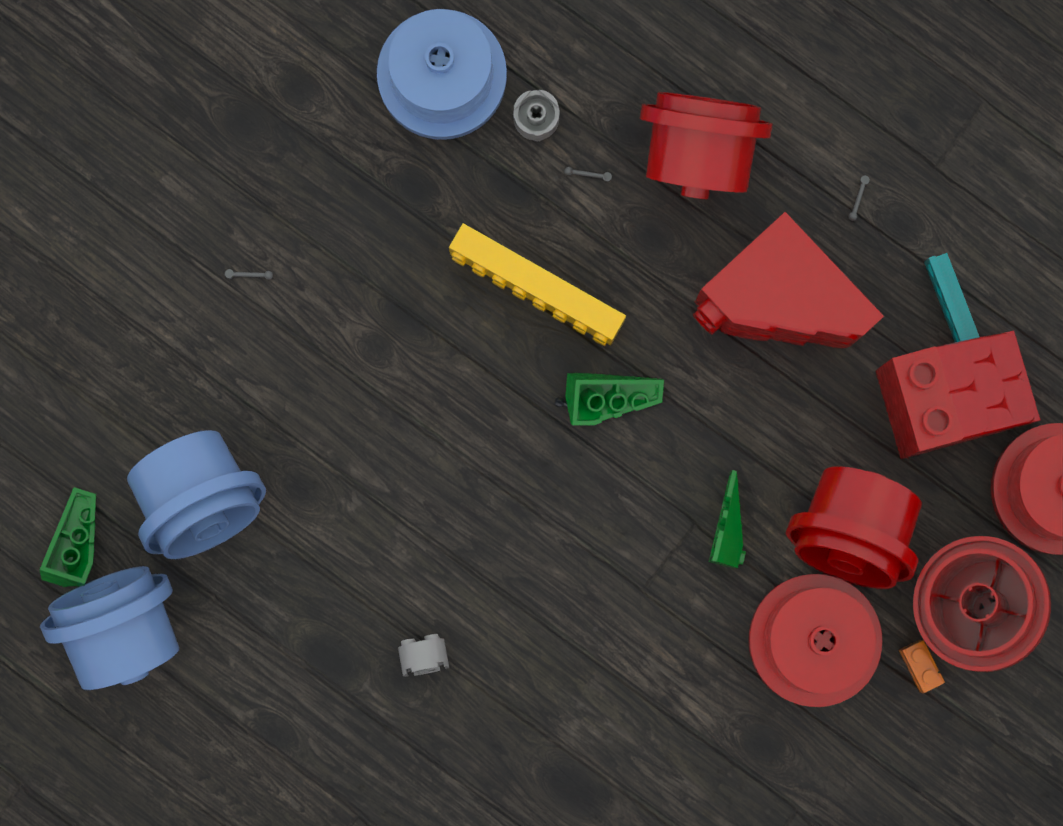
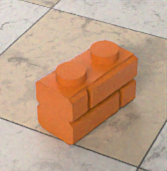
[899,640,945,693]

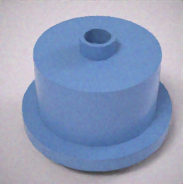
[377,9,507,140]
[127,430,266,559]
[40,566,179,690]

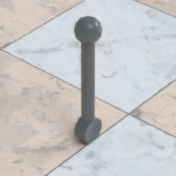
[564,167,612,182]
[848,175,870,221]
[225,269,273,280]

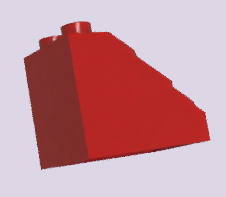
[693,212,884,348]
[875,331,1040,459]

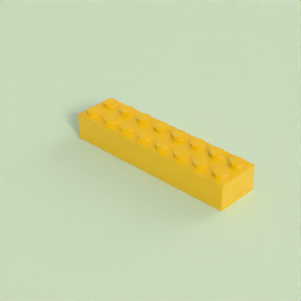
[449,223,626,346]

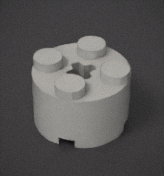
[513,90,560,141]
[398,634,449,676]

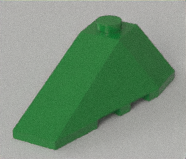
[565,373,664,425]
[709,470,746,568]
[40,487,96,587]

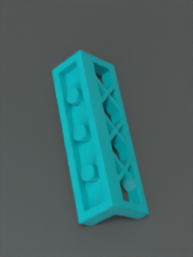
[924,253,979,343]

